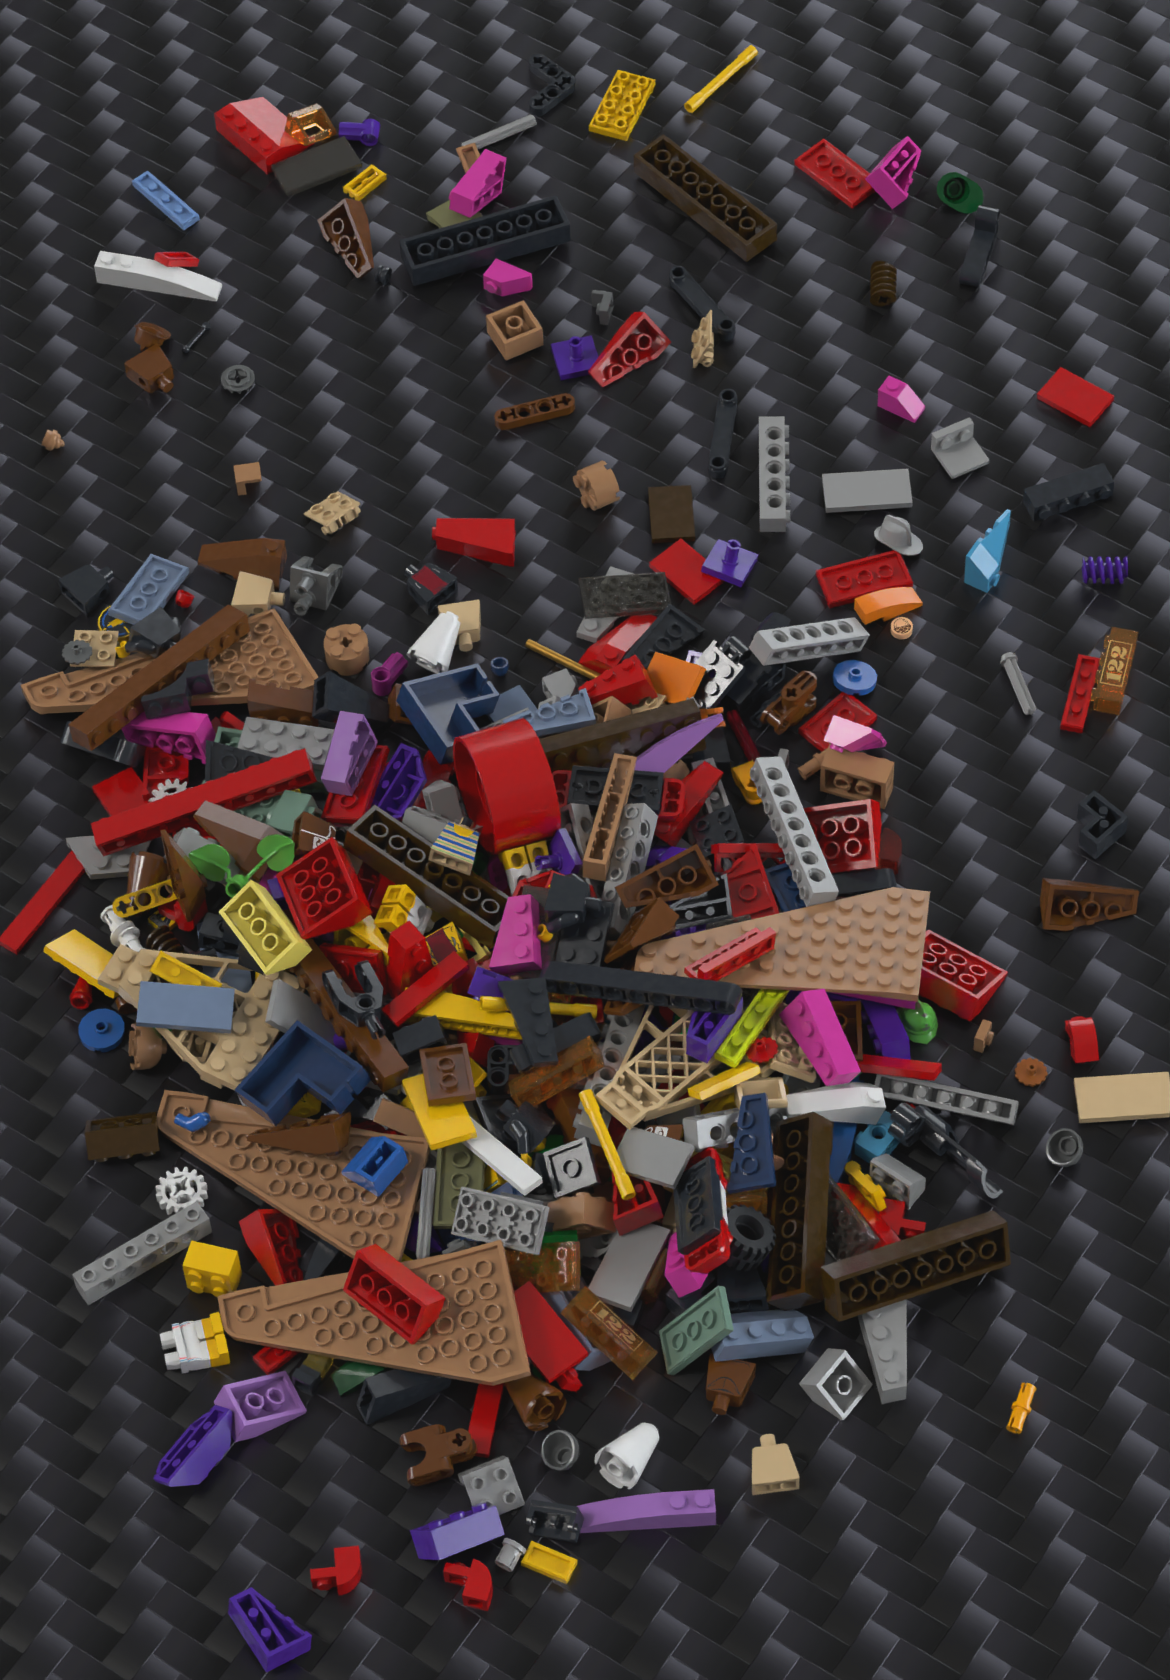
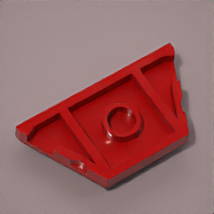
[142,745,190,801]
[724,844,779,923]

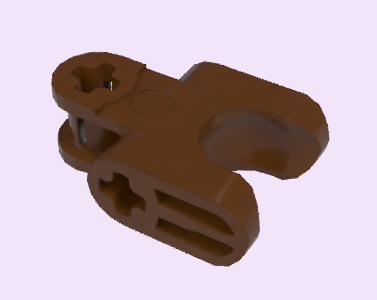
[760,671,817,735]
[400,1424,477,1486]

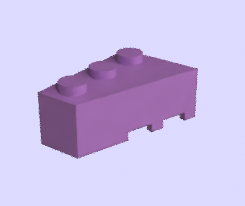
[321,711,378,796]

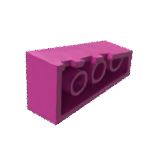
[121,711,216,764]
[779,989,861,1086]

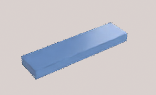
[132,170,200,230]

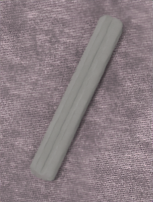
[461,115,536,149]
[416,1168,436,1259]

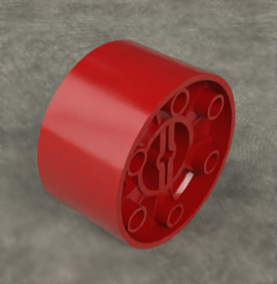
[453,718,561,856]

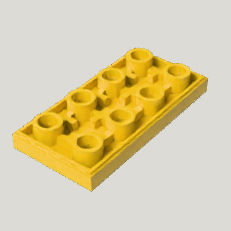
[589,70,656,141]
[43,929,119,999]
[402,1074,477,1151]

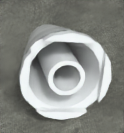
[406,611,461,674]
[595,1423,659,1489]

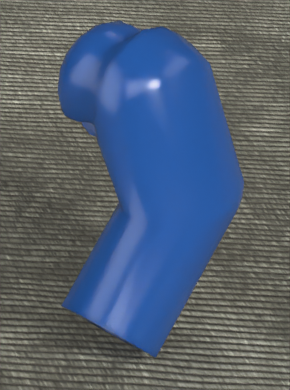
[174,1112,211,1132]

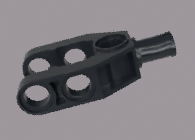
[322,960,386,1040]

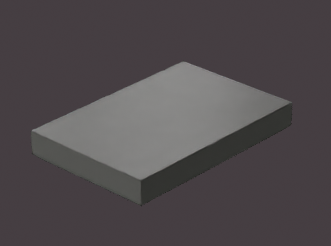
[609,1127,695,1189]

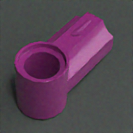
[371,652,408,696]

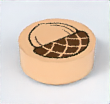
[891,617,913,639]

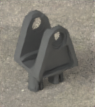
[289,556,343,616]

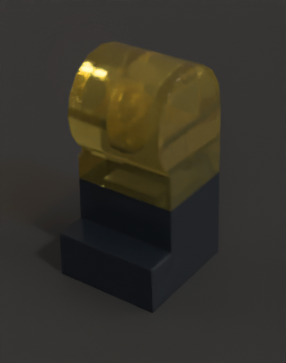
[292,1354,334,1396]

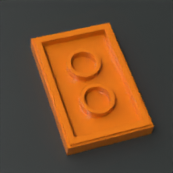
[647,652,706,704]

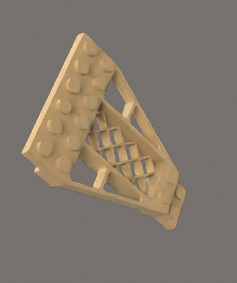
[98,944,306,1090]
[595,1005,776,1130]

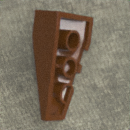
[614,844,719,908]

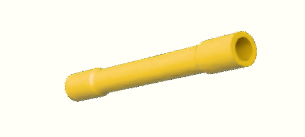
[684,45,758,113]
[479,996,597,1019]
[579,1089,636,1200]

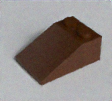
[604,897,679,964]
[830,1001,863,1061]

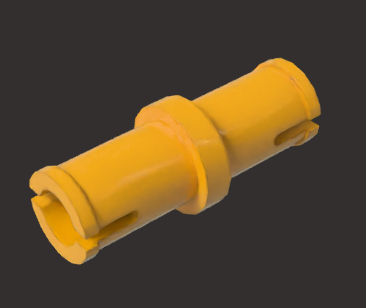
[1006,1382,1037,1434]

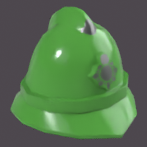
[896,999,938,1044]

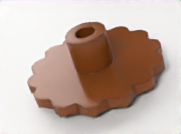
[1015,1058,1048,1087]

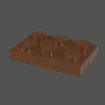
[419,1043,476,1107]

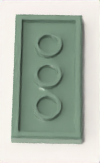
[659,1286,734,1375]

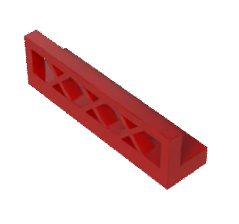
[684,927,776,981]

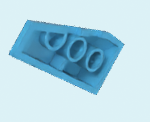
[964,509,1011,593]

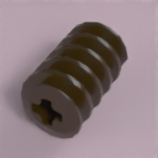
[870,260,897,307]
[146,925,188,954]

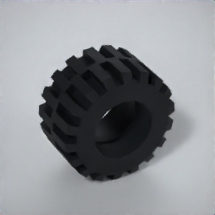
[726,1204,776,1271]

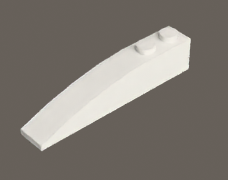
[94,251,222,302]

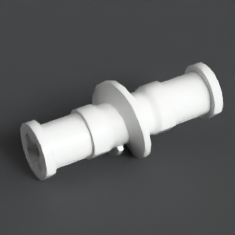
[100,905,146,952]

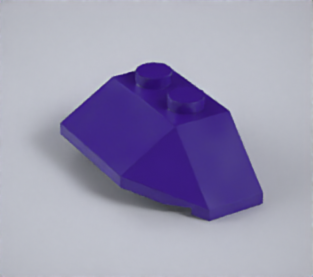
[371,743,427,821]
[153,1405,233,1487]

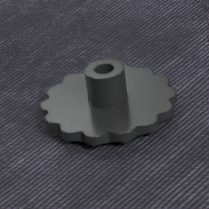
[62,640,92,665]

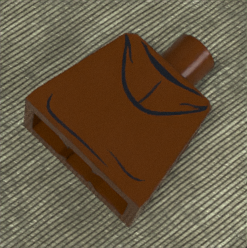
[706,1353,756,1415]

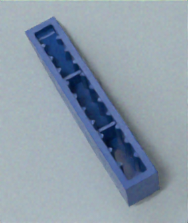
[828,1076,864,1192]

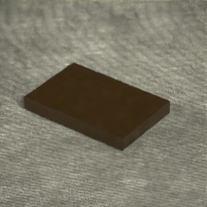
[648,485,695,543]

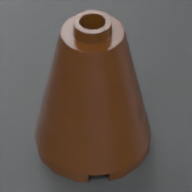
[126,851,169,918]
[504,1373,567,1431]

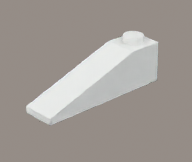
[785,1082,886,1125]

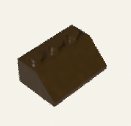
[85,1112,160,1162]

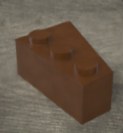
[247,678,319,727]

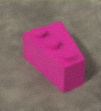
[865,136,921,209]
[449,149,506,218]
[489,894,542,975]
[665,1233,708,1298]

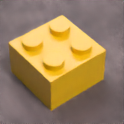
[182,1241,242,1297]

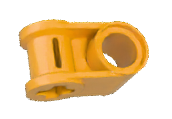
[731,760,762,805]

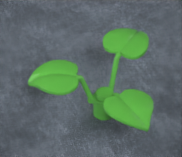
[189,834,295,898]

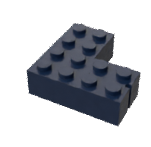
[396,663,500,765]
[234,1020,371,1126]

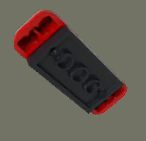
[552,766,685,822]
[673,1147,733,1274]

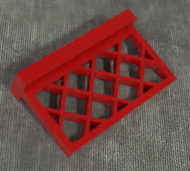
[711,843,786,872]

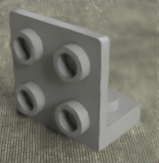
[931,417,989,479]
[457,1456,525,1515]

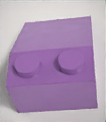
[214,1371,307,1442]

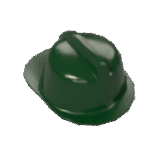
[937,172,984,213]

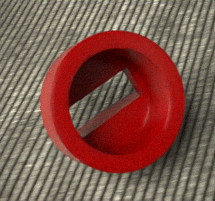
[175,590,195,608]

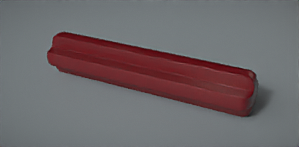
[726,709,761,762]

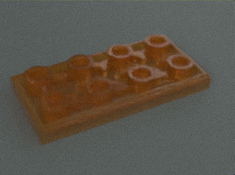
[504,1241,580,1293]

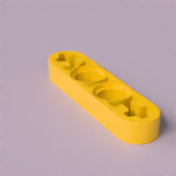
[112,879,177,918]

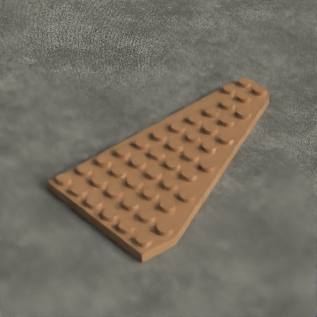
[21,608,318,714]
[634,887,930,1002]
[157,1090,430,1262]
[217,1240,531,1386]

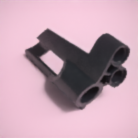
[888,1103,1003,1199]

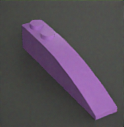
[635,713,724,773]
[577,1489,716,1533]

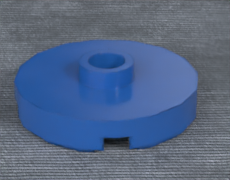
[833,660,877,695]
[79,1009,125,1052]

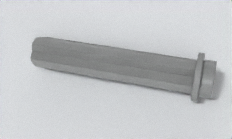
[1000,652,1036,715]

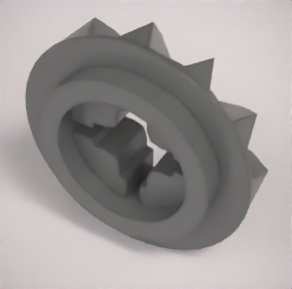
[221,365,255,394]

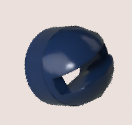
[491,657,509,677]

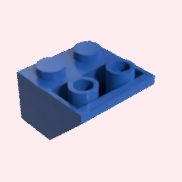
[341,1136,408,1197]

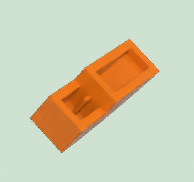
[854,587,923,625]

